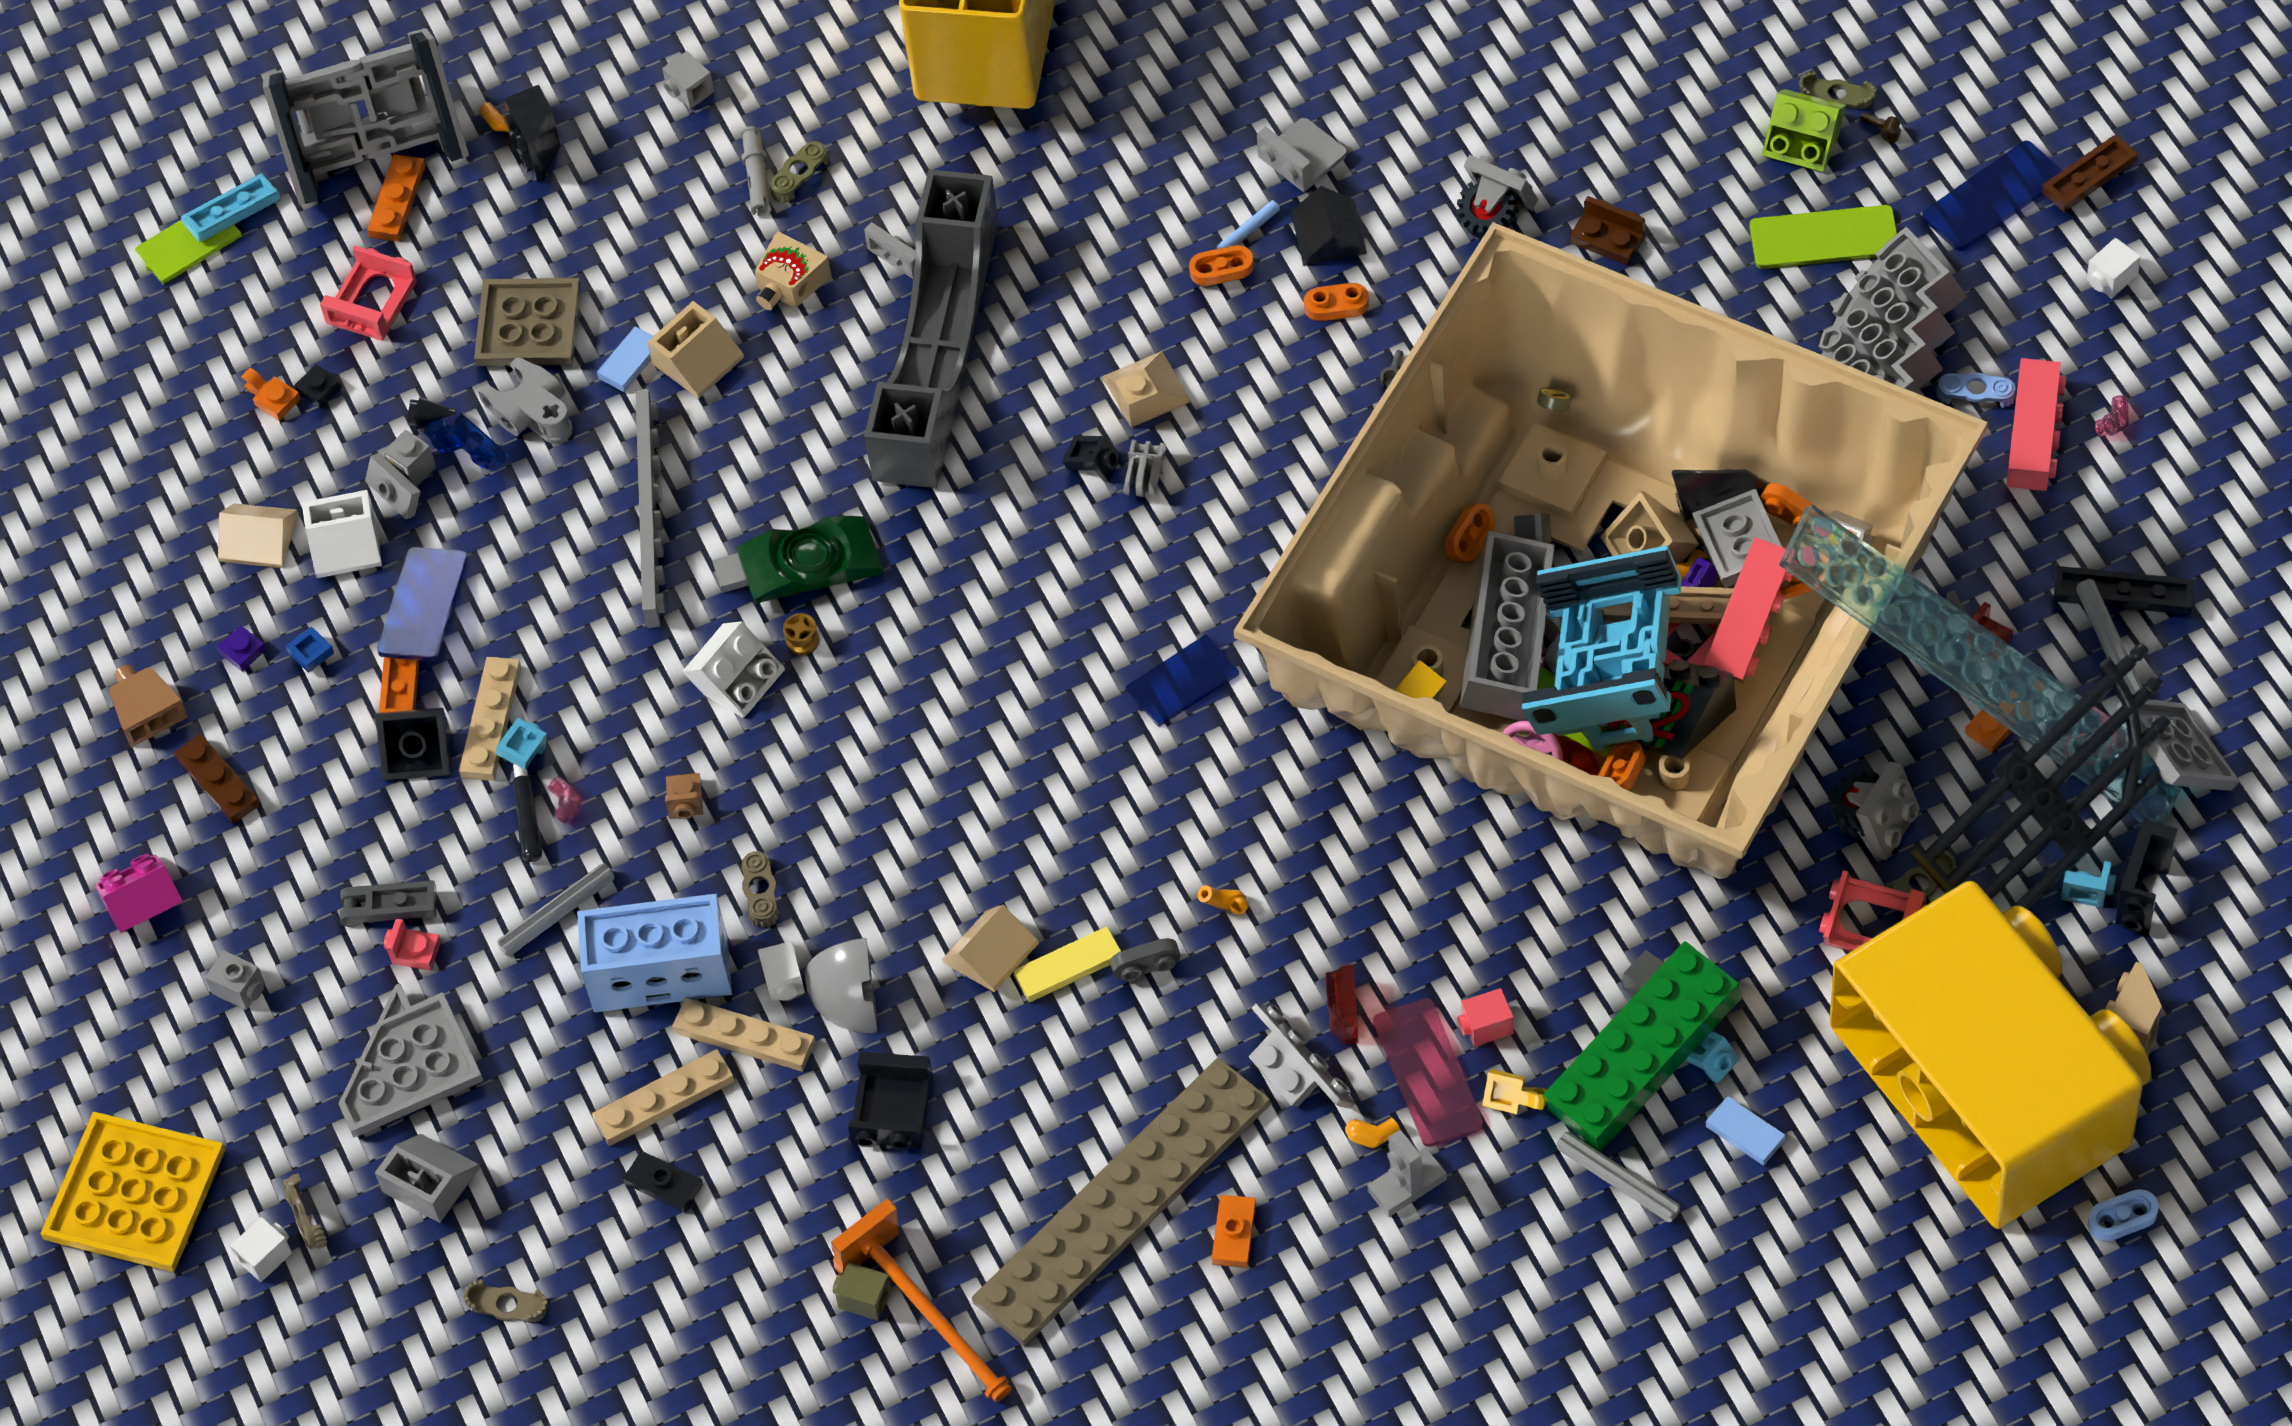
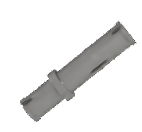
[741,126,771,216]

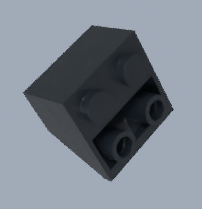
[502,84,561,182]

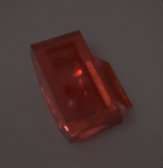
[1325,964,1359,1044]

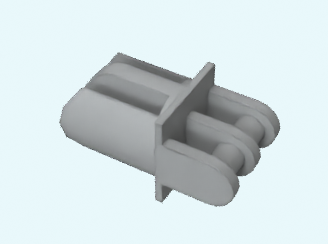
[1123,440,1166,498]

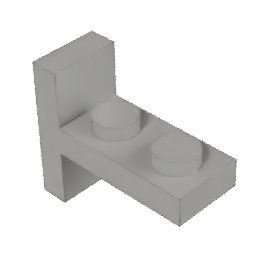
[1367,1130,1447,1217]

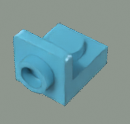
[496,718,547,770]
[2061,861,2116,908]
[1686,1031,1739,1083]

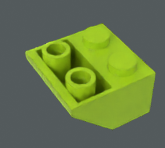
[1761,89,1846,172]

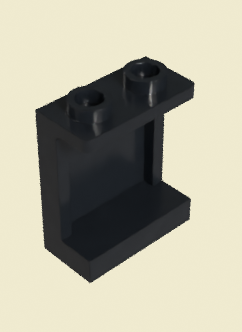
[848,1051,933,1150]

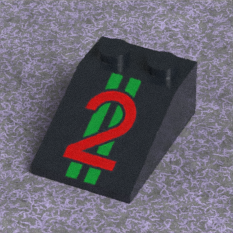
[1636,659,1737,759]

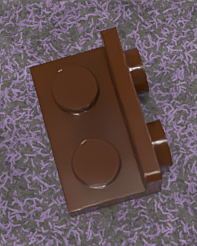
[1569,196,1645,266]

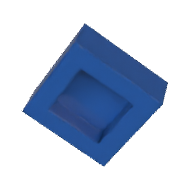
[286,626,334,673]

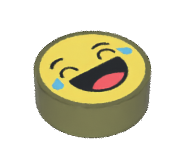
[1537,388,1572,412]

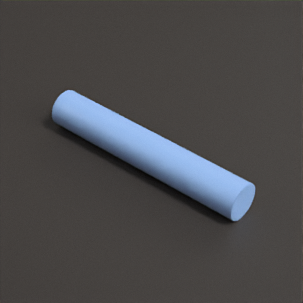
[1217,200,1280,249]

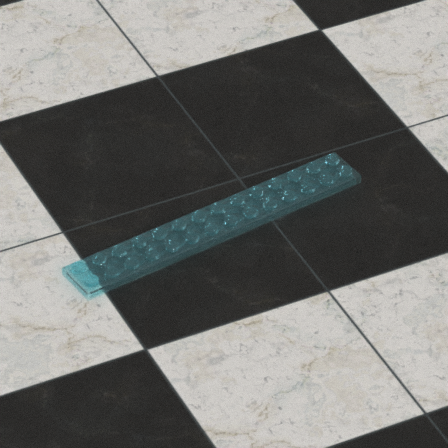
[1779,504,2182,825]

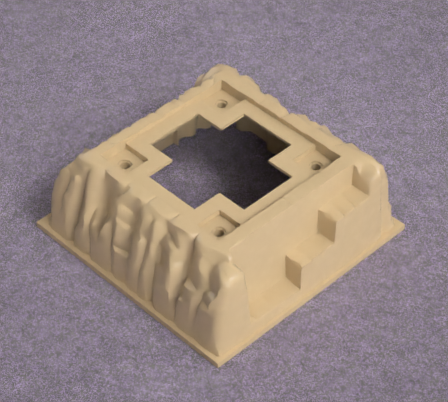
[1234,222,1988,879]

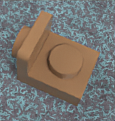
[665,773,703,819]

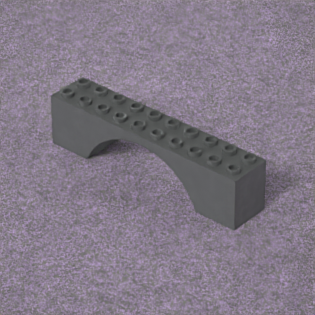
[864,169,999,488]

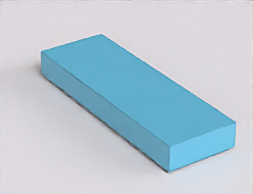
[181,173,280,243]

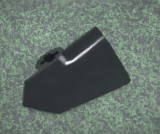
[1671,469,1770,522]

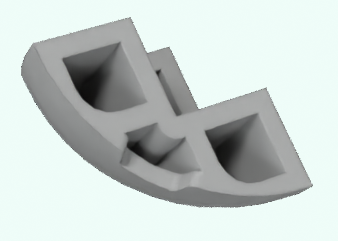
[804,938,878,1033]

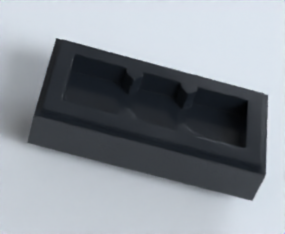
[623,1150,703,1213]

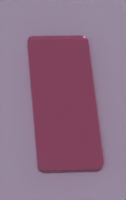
[1373,998,1483,1147]

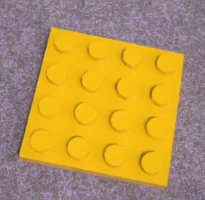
[40,1111,226,1272]

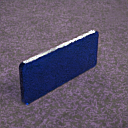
[1922,140,2063,251]
[377,547,467,661]

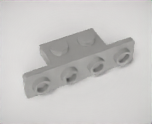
[1249,1003,1355,1109]

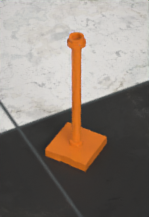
[831,1198,1012,1402]

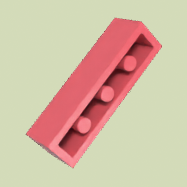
[2006,358,2066,491]
[1704,537,1797,683]

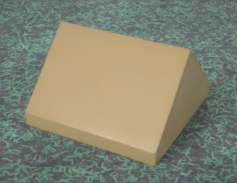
[218,503,299,568]
[942,905,1039,992]

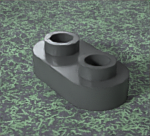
[1110,938,1181,981]

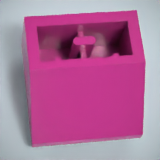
[94,854,183,933]

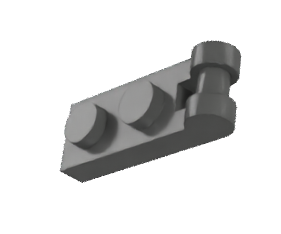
[340,880,436,927]

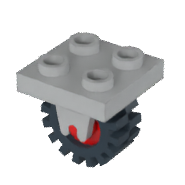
[1457,155,1538,240]
[1828,761,1920,860]

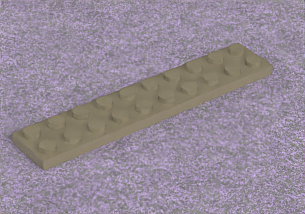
[972,1058,1270,1347]

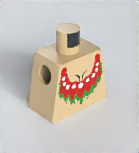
[755,231,831,310]

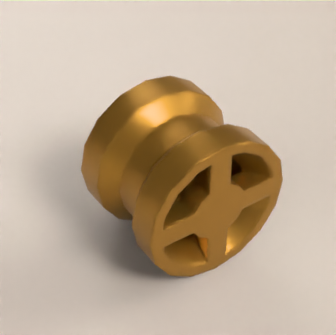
[783,613,819,656]

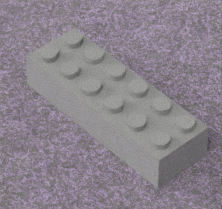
[1460,530,1554,721]

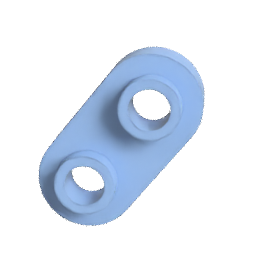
[2088,1189,2159,1241]

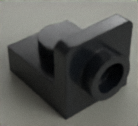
[1062,436,1121,481]

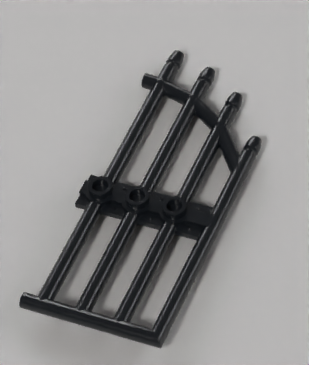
[1908,643,2170,910]

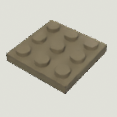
[474,278,581,366]

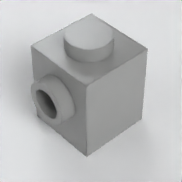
[662,51,714,109]
[205,951,265,1010]

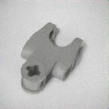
[478,358,573,444]

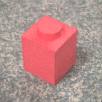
[1457,988,1514,1047]

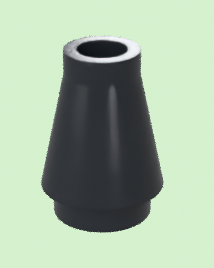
[407,397,456,429]

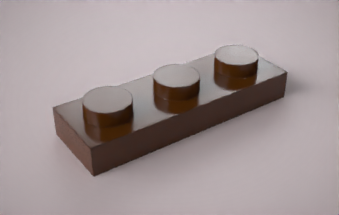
[2042,134,2138,212]
[173,733,261,824]

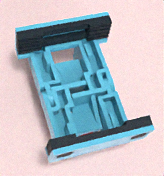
[1522,545,1682,751]

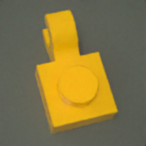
[1482,1069,1547,1114]

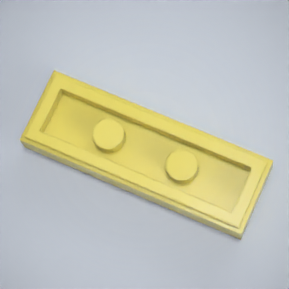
[1013,926,1121,1003]

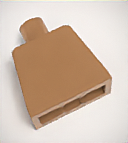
[109,664,188,748]

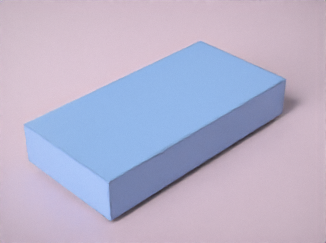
[597,327,653,392]
[1706,1096,1785,1166]

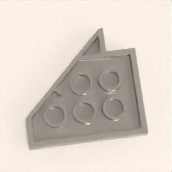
[338,983,483,1138]

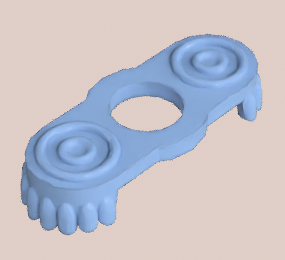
[1936,372,2017,408]

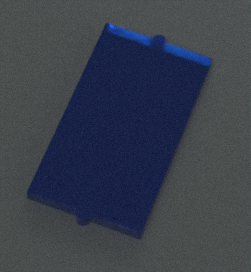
[1125,634,1239,727]

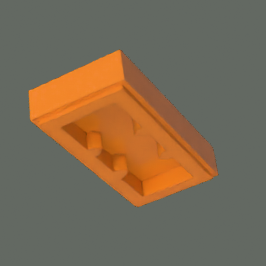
[1212,1195,1256,1268]

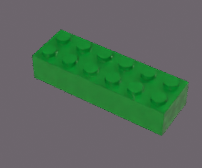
[1543,941,1742,1152]

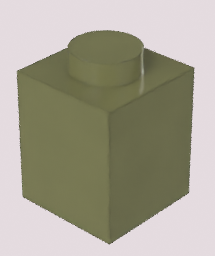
[833,1262,892,1321]

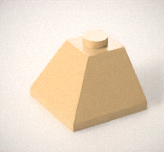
[1103,351,1191,428]
[1600,491,1699,564]

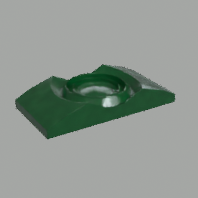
[736,516,883,604]

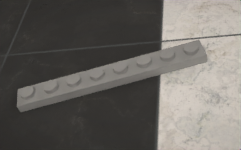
[635,389,666,628]

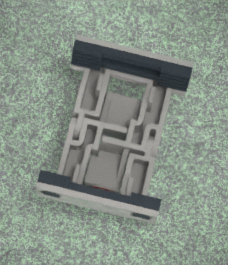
[263,28,469,206]

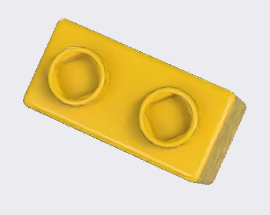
[899,0,1055,109]
[1829,881,2151,1229]

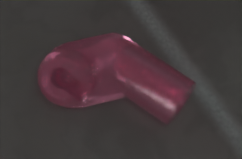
[2095,395,2129,437]
[548,777,581,823]

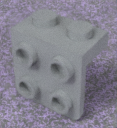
[1257,118,1347,192]

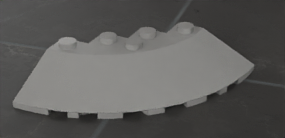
[1818,227,1967,397]

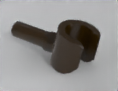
[1860,112,1902,142]

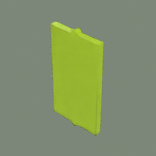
[134,219,242,285]

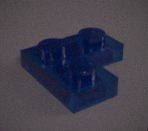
[423,413,509,469]

